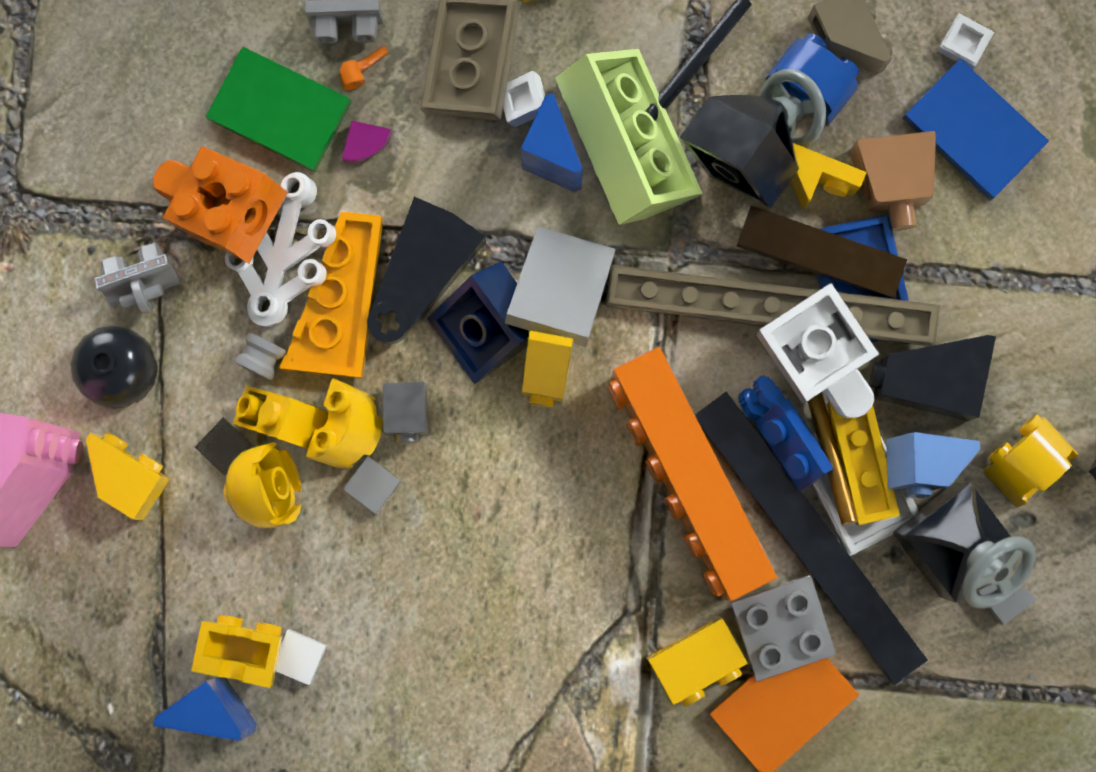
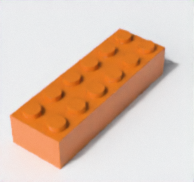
[607,346,778,601]

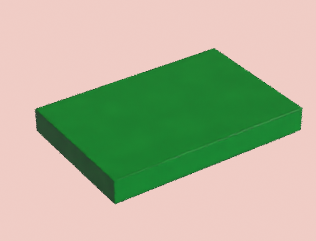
[205,46,352,172]

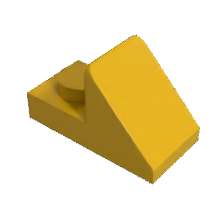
[790,143,867,210]

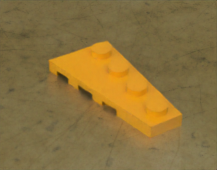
[279,211,383,379]

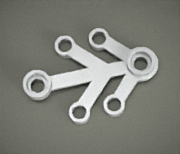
[225,172,336,327]

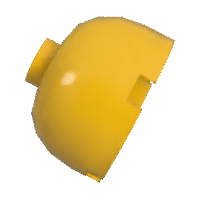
[223,442,302,528]

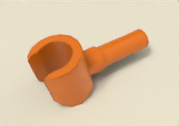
[339,45,389,91]

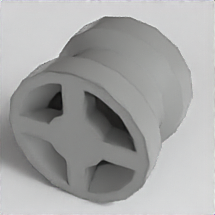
[235,333,286,380]

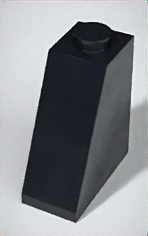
[869,335,996,421]

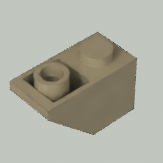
[808,0,893,74]

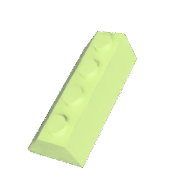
[555,49,703,225]

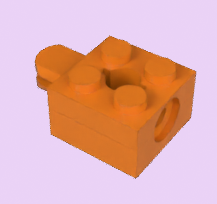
[153,146,288,264]

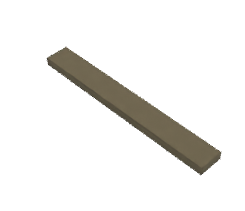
[606,265,940,347]

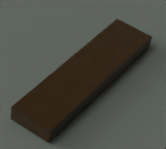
[736,206,907,299]

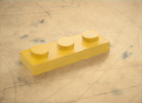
[826,402,900,525]

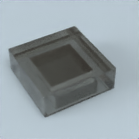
[195,417,255,476]

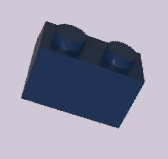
[427,261,530,384]

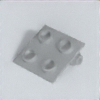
[731,575,836,681]

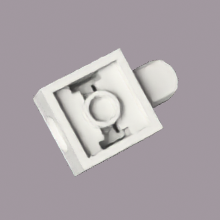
[756,283,879,418]

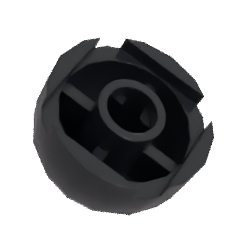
[70,326,158,409]

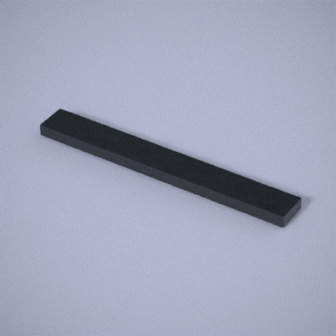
[695,391,928,685]

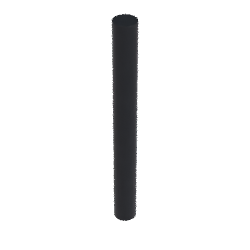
[645,0,752,121]

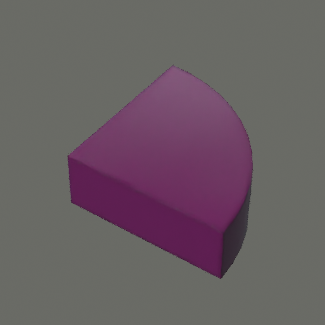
[342,120,392,163]

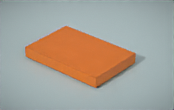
[708,658,859,772]

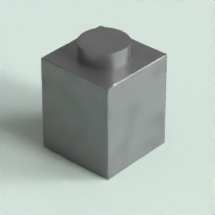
[383,382,429,443]

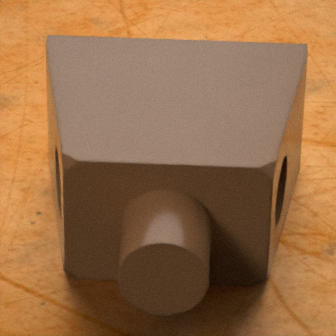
[850,131,936,231]

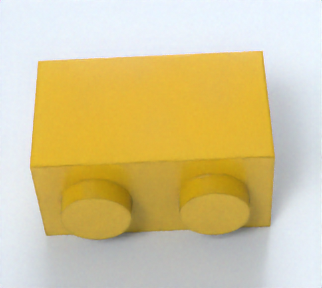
[646,617,748,707]

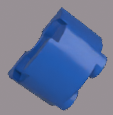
[765,33,860,126]

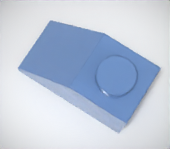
[886,432,980,498]

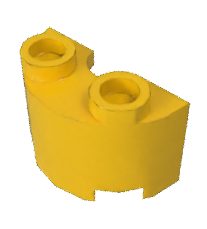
[305,378,383,469]
[983,414,1079,508]
[191,614,283,688]

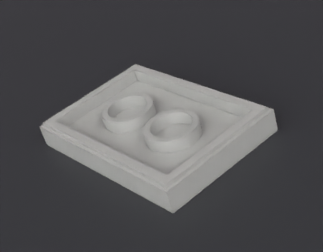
[505,226,616,347]

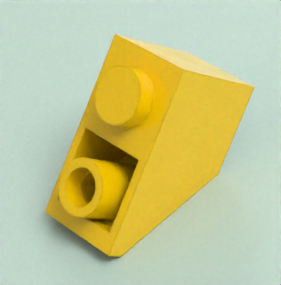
[232,385,328,449]
[86,431,170,521]

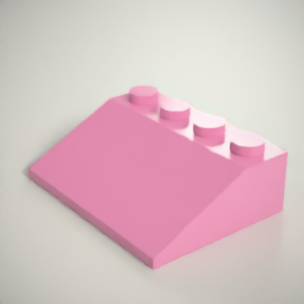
[0,413,83,547]

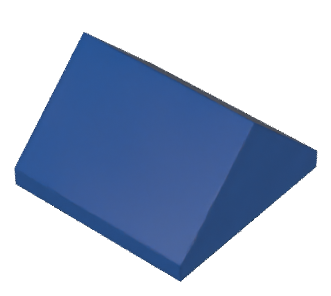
[521,93,583,192]
[153,677,257,741]

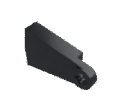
[367,196,487,345]

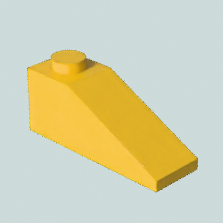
[522,331,573,408]

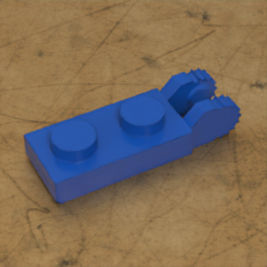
[738,375,833,492]

